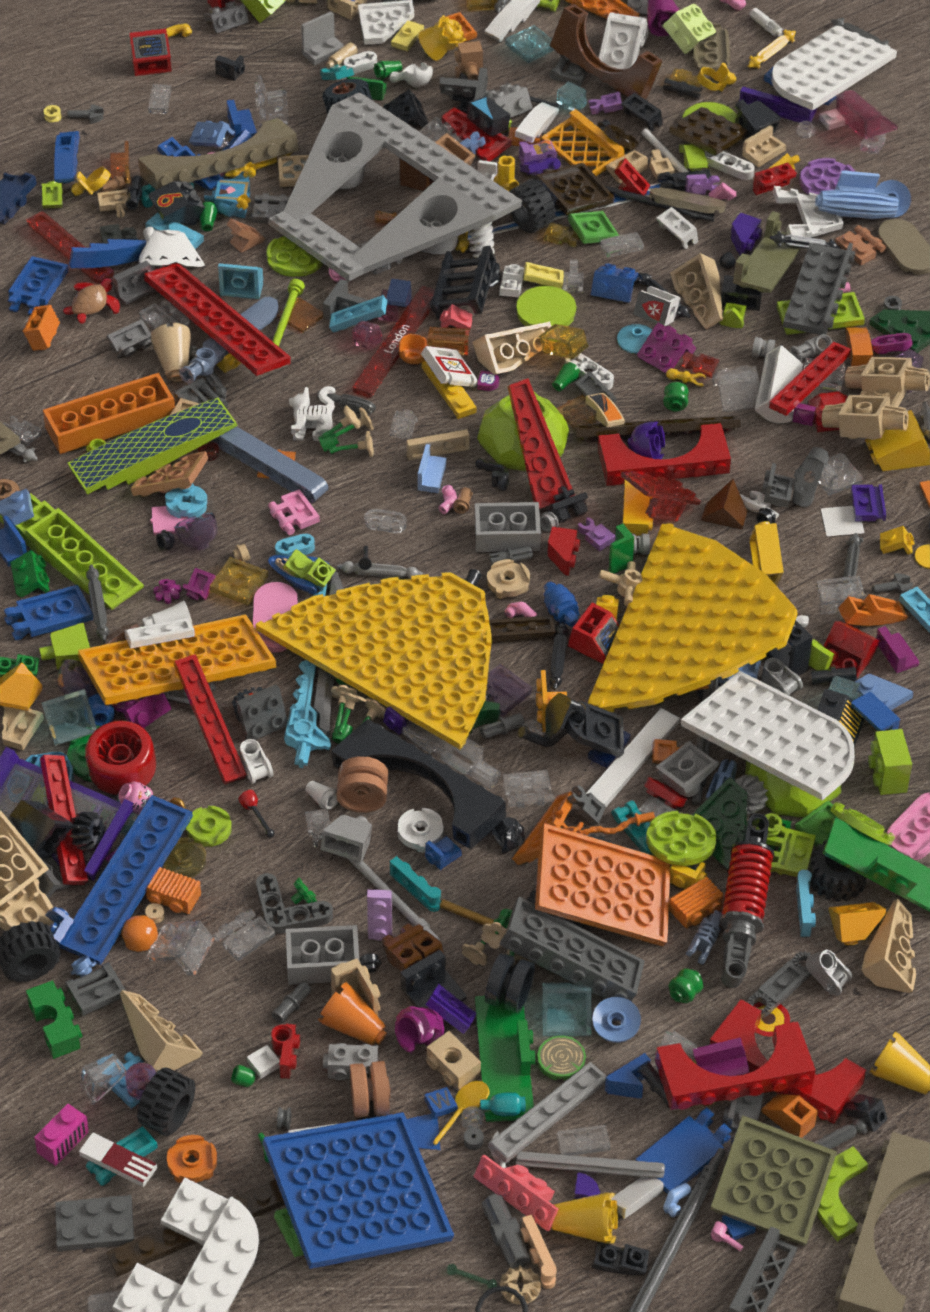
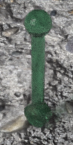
[447,1264,497,1289]

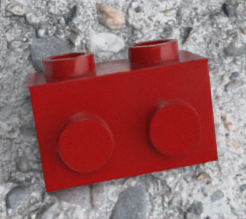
[753,162,797,195]

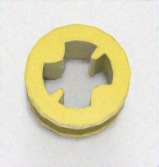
[44,105,61,123]

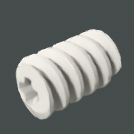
[468,222,495,257]

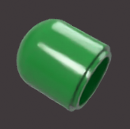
[231,1064,256,1087]

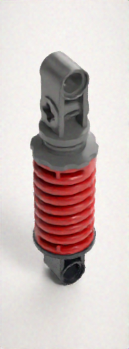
[719,813,775,988]

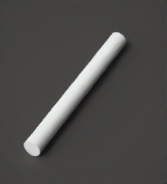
[641,129,689,173]

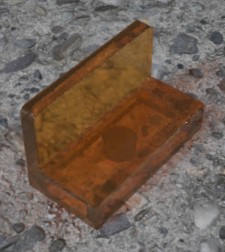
[110,141,131,183]

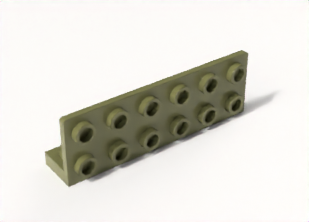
[733,211,802,293]

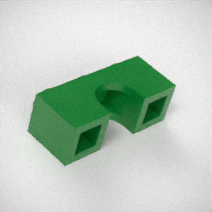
[26,980,83,1059]

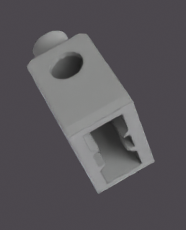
[321,815,372,862]

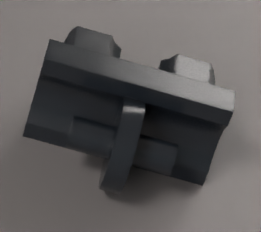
[547,486,588,523]

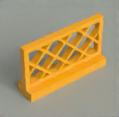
[541,109,625,176]

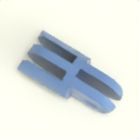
[706,759,737,799]

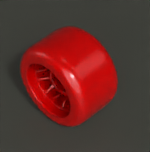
[85,721,156,795]

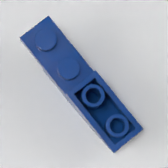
[54,131,80,184]

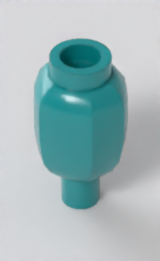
[480,1093,525,1116]

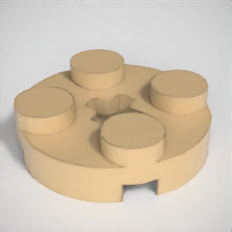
[487,559,530,599]

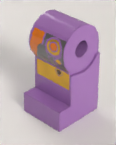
[519,140,557,163]

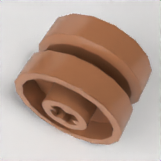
[337,756,388,813]
[350,1061,390,1118]

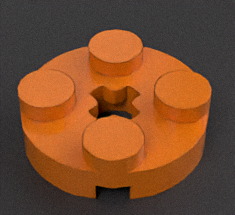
[167,1135,217,1183]

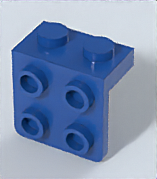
[591,263,639,303]

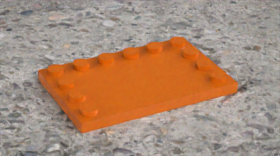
[535,823,670,946]

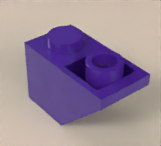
[731,212,763,256]

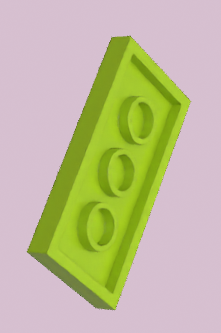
[776,292,865,335]

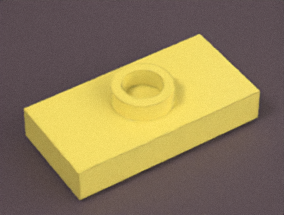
[391,20,424,51]
[523,262,564,289]

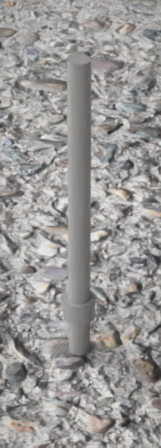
[347,858,440,941]

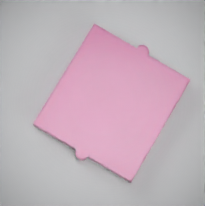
[150,506,192,535]

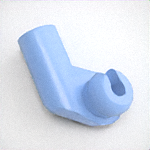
[663,1183,691,1217]

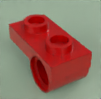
[271,1024,300,1079]

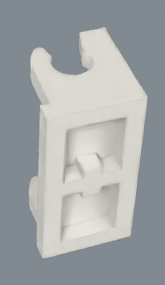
[657,207,698,249]

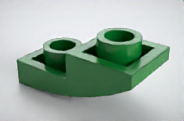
[0,654,39,677]

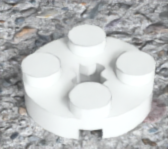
[398,808,444,852]

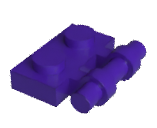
[519,158,561,176]

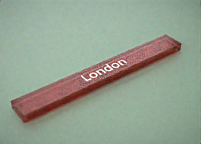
[352,286,435,398]

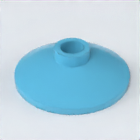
[617,324,653,354]

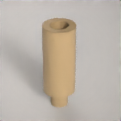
[326,42,357,69]

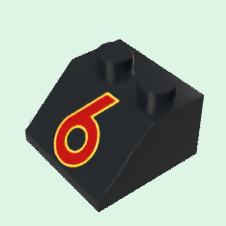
[149,181,205,226]

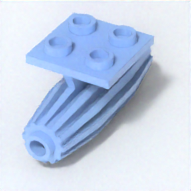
[815,171,898,219]

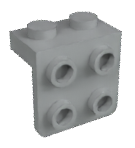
[485,83,533,117]

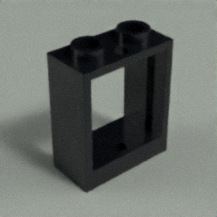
[766,620,813,676]

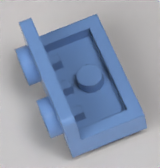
[189,121,235,147]

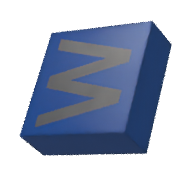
[424,1087,457,1118]

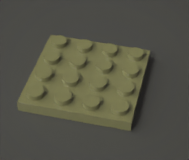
[709,1115,837,1246]

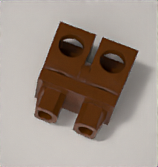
[381,923,444,971]

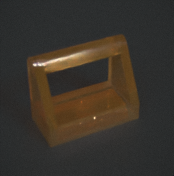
[428,327,470,355]

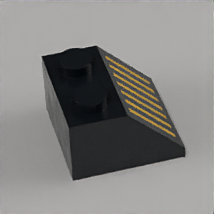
[817,689,865,748]

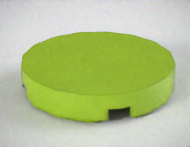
[186,806,232,847]

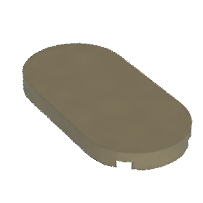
[692,22,730,71]
[649,188,726,214]
[878,219,930,275]

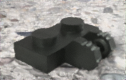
[100,224,139,244]

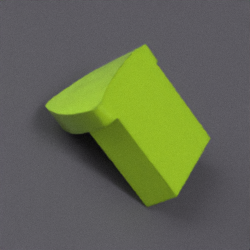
[719,303,746,328]
[809,639,834,670]

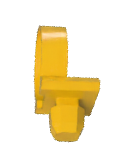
[697,62,737,92]
[71,166,110,196]

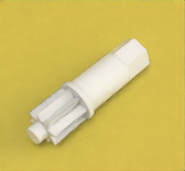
[749,8,783,37]

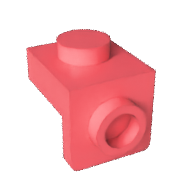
[440,304,472,332]

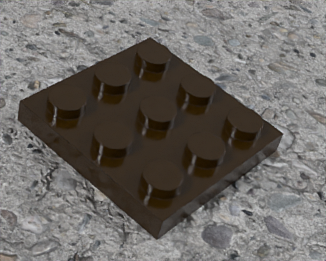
[669,107,748,156]
[535,163,615,215]

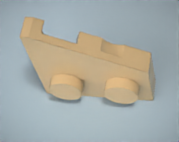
[2,706,44,750]

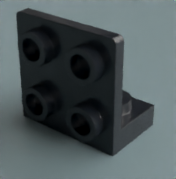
[383,89,430,129]
[400,950,466,1008]

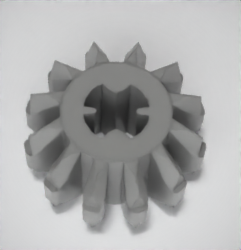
[735,774,768,814]

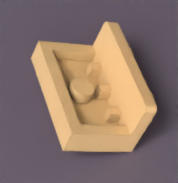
[742,126,786,167]

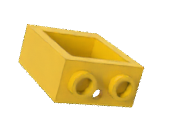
[749,521,784,586]

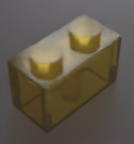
[539,324,589,359]

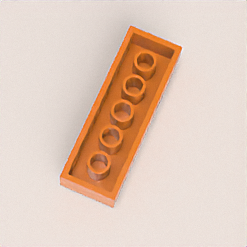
[43,372,175,454]

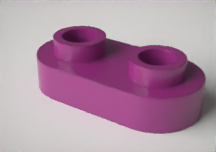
[871,333,912,354]

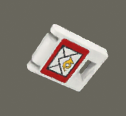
[421,346,477,387]

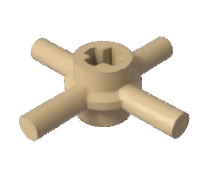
[598,561,642,606]

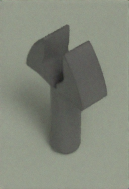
[67,104,104,124]
[872,573,913,595]

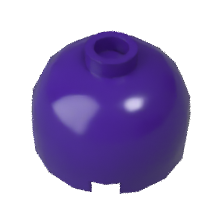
[628,421,665,459]

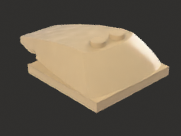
[0,810,53,931]

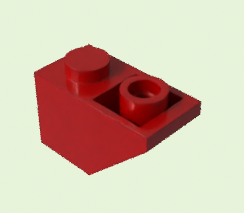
[547,526,580,576]

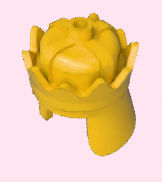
[419,15,466,61]

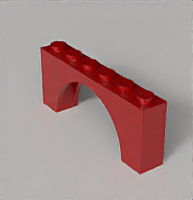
[598,423,731,486]
[709,999,866,1124]
[655,1022,816,1110]

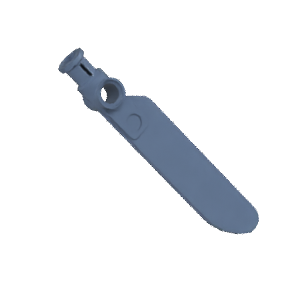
[179,297,278,384]

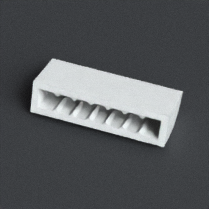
[755,345,803,423]

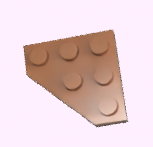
[131,451,208,497]

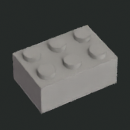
[475,502,541,552]
[286,925,359,985]

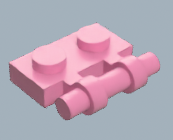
[268,489,320,535]

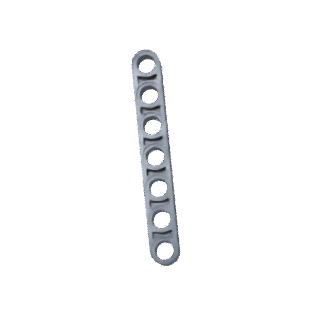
[210,427,329,503]

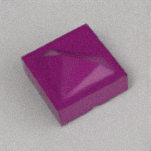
[792,403,816,426]

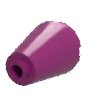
[647,0,679,36]

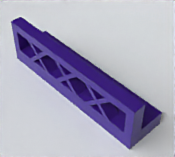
[739,87,817,125]

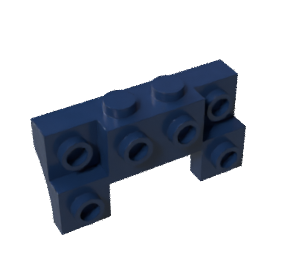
[0,172,37,225]

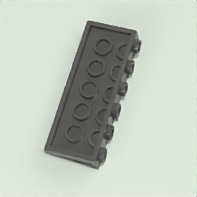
[783,243,856,335]
[499,896,645,1001]

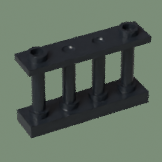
[430,246,496,319]

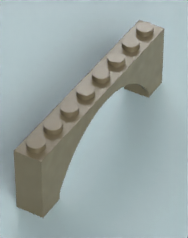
[138,118,299,190]
[835,1131,930,1312]

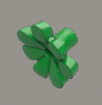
[291,877,317,905]

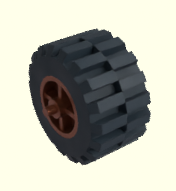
[322,78,372,115]

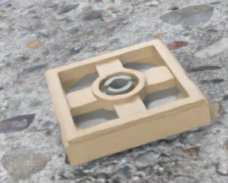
[277,155,309,187]

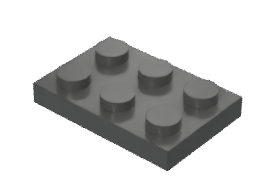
[55,1195,134,1251]

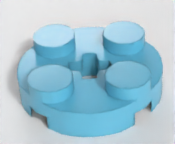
[165,483,208,519]

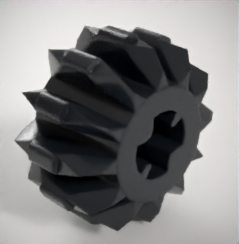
[69,812,106,851]

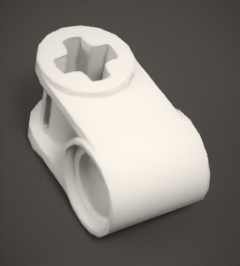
[240,739,274,784]

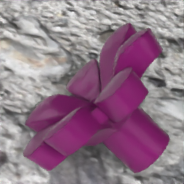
[153,579,182,604]

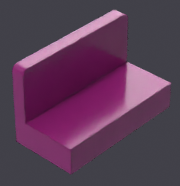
[876,626,919,673]
[693,1037,750,1076]

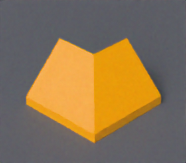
[0,663,43,711]

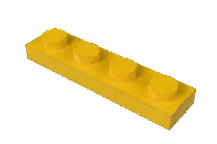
[422,361,477,419]

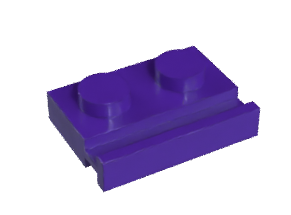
[851,484,887,521]
[425,984,476,1034]

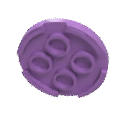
[799,158,855,195]

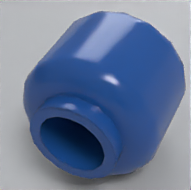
[85,694,115,727]

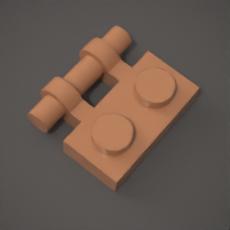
[835,225,886,266]

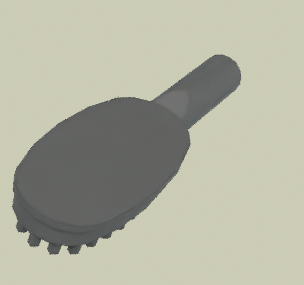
[317,390,376,416]

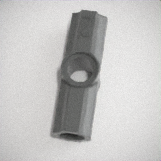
[482,1194,530,1269]

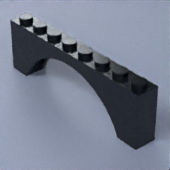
[331,719,507,850]

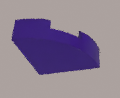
[574,1172,600,1199]

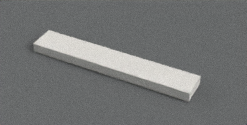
[586,708,680,807]

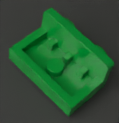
[10,550,50,598]

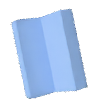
[418,444,447,493]

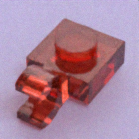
[681,352,720,378]

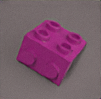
[637,322,696,373]
[114,692,171,728]

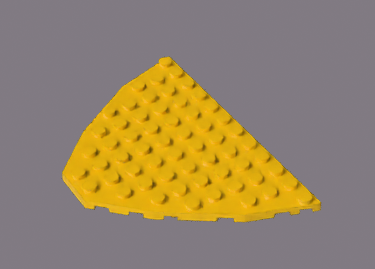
[588,523,798,712]
[255,572,492,750]

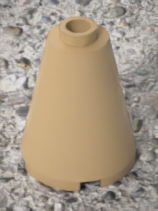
[151,323,191,382]

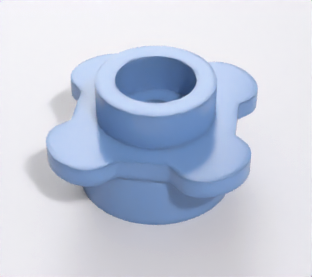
[70,956,97,977]

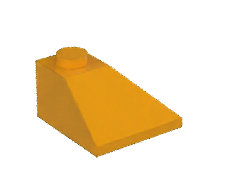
[829,902,886,945]

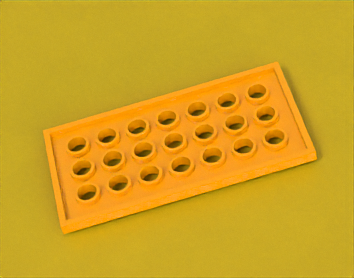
[78,614,276,705]

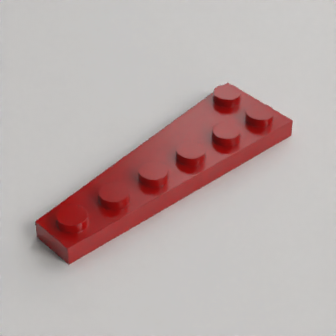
[507,378,575,509]

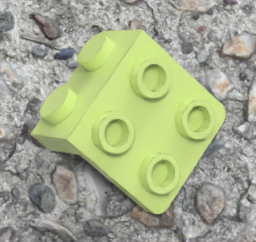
[662,4,716,54]

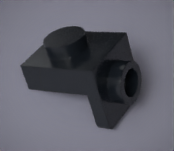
[215,55,245,81]
[844,1094,887,1132]

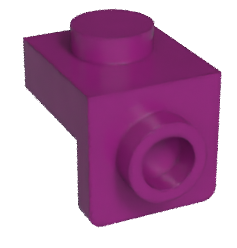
[182,568,216,600]

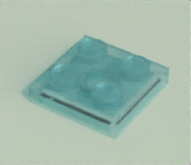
[505,25,554,63]

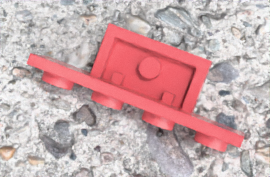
[473,1155,559,1231]

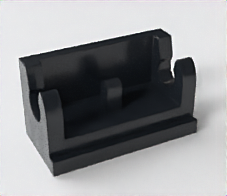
[621,92,663,131]

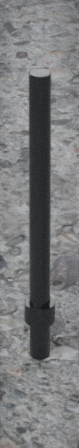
[605,185,715,222]

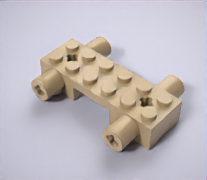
[822,357,930,440]

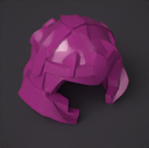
[395,1006,445,1054]

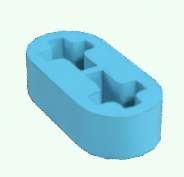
[275,533,315,557]

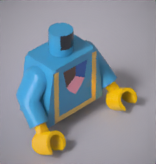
[204,162,256,218]

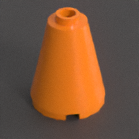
[318,982,387,1046]

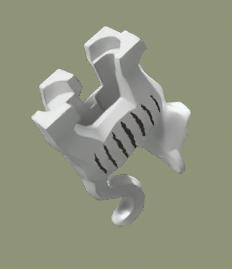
[289,386,335,441]

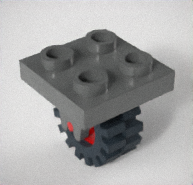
[232,684,287,740]

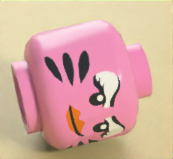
[118,781,153,815]

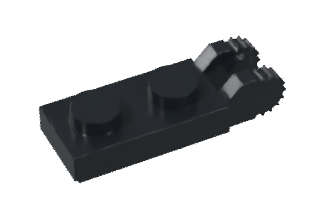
[657,170,713,191]

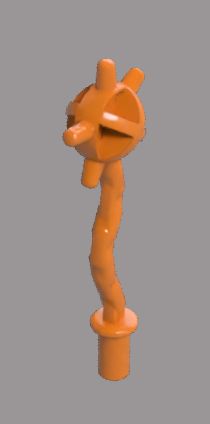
[561,812,655,836]

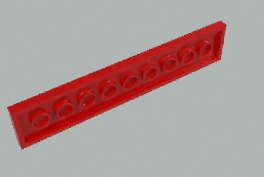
[144,263,291,376]

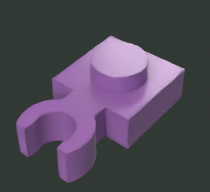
[589,92,623,114]
[685,174,720,195]
[578,517,615,551]

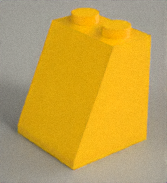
[865,410,930,471]

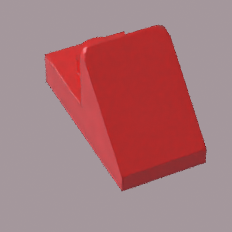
[614,158,651,196]

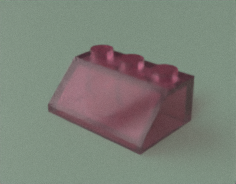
[836,90,898,139]

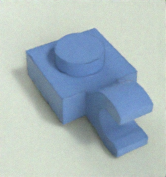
[460,131,486,154]

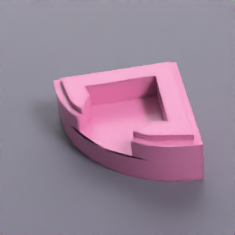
[709,182,736,200]

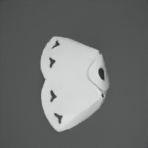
[139,230,205,267]

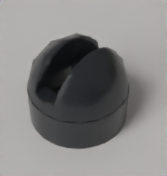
[719,251,736,269]

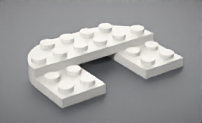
[112,1178,259,1312]

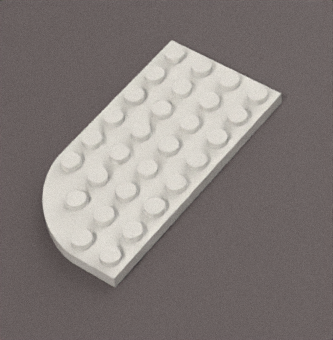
[772,26,897,110]
[681,671,855,800]

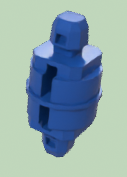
[544,582,580,627]

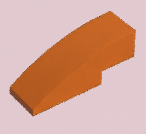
[846,327,873,367]
[838,594,908,626]

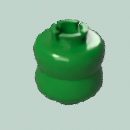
[663,382,689,412]
[668,968,703,1004]

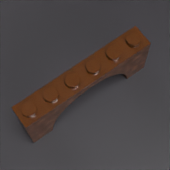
[550,4,663,99]

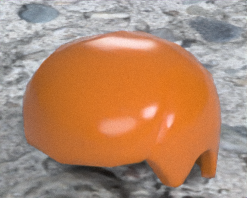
[398,334,427,365]
[121,915,158,952]

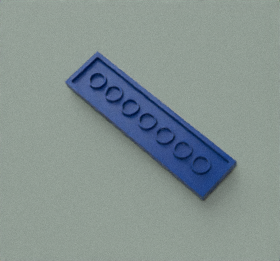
[59,795,193,966]

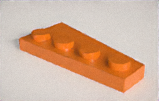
[564,0,640,19]
[512,791,573,865]

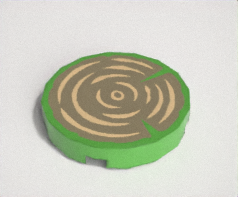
[537,1035,586,1081]

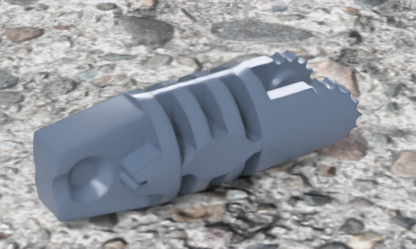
[686,910,722,965]

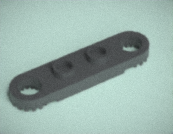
[748,951,812,1018]

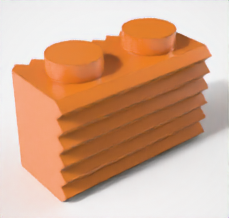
[23,305,60,351]
[146,867,201,914]
[669,877,724,928]

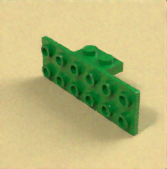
[823,818,930,912]
[475,996,535,1122]

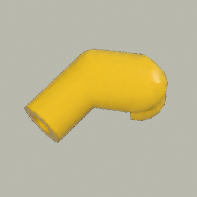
[166,24,192,38]

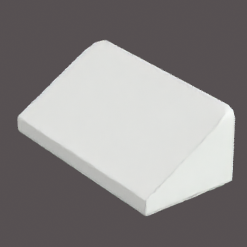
[611,1177,664,1219]

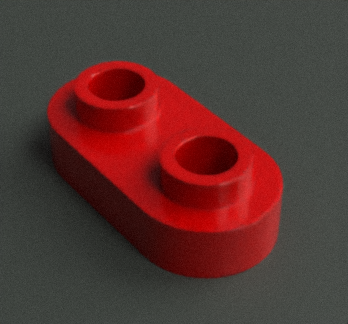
[644,777,687,809]

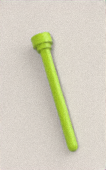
[272,279,305,347]

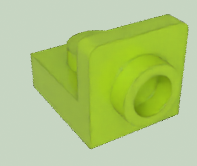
[42,181,63,208]

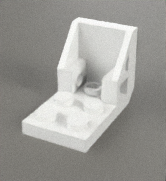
[599,12,649,69]

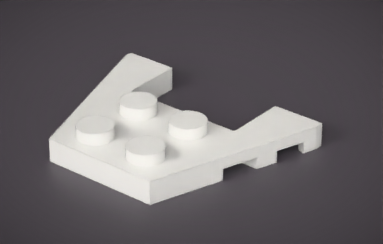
[773,186,843,238]

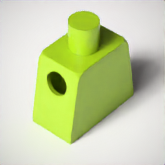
[39,623,90,670]

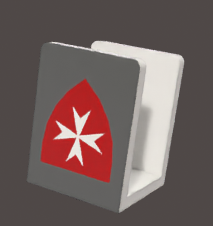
[633,286,681,326]

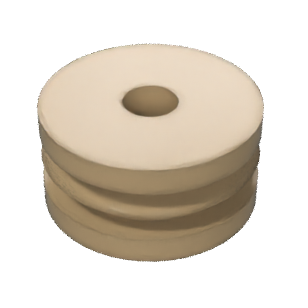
[145,903,164,924]

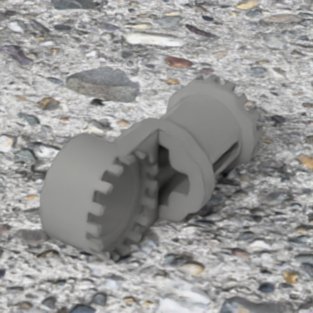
[790,334,832,362]

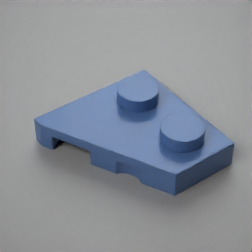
[0,488,34,526]
[851,674,913,710]

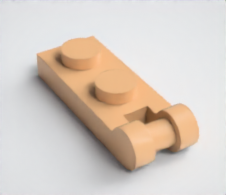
[520,1214,556,1289]

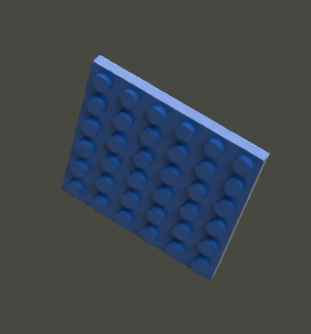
[262,1112,454,1269]

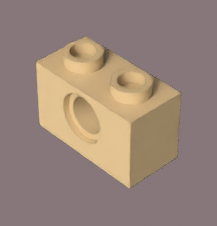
[426,1031,481,1091]

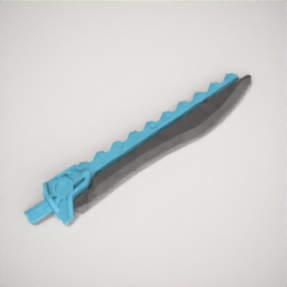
[284,572,344,768]

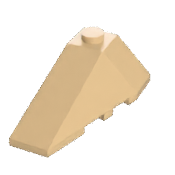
[670,253,723,329]
[473,322,556,375]
[861,899,916,993]
[120,990,203,1072]

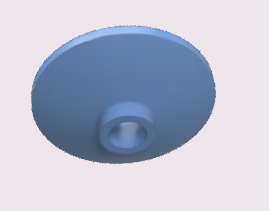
[874,180,911,218]
[592,997,641,1043]

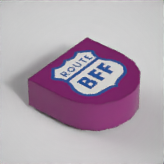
[477,370,499,391]

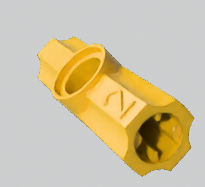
[493,155,519,191]

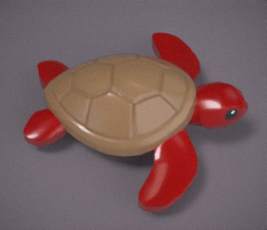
[63,278,120,324]

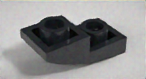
[592,1242,649,1275]

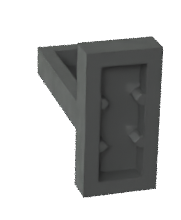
[439,68,488,100]
[323,279,376,322]

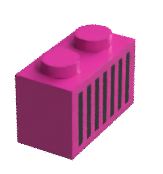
[34,1104,89,1166]

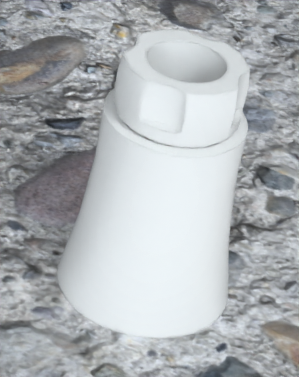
[142,600,193,626]

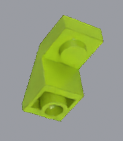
[679,144,708,171]
[282,549,336,588]

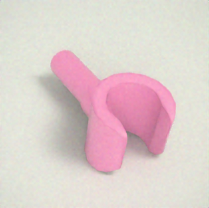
[711,1221,743,1251]

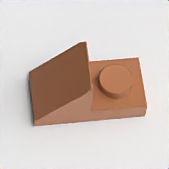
[226,218,265,252]

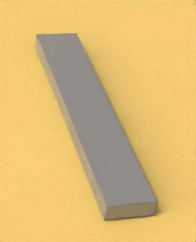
[488,1062,607,1163]

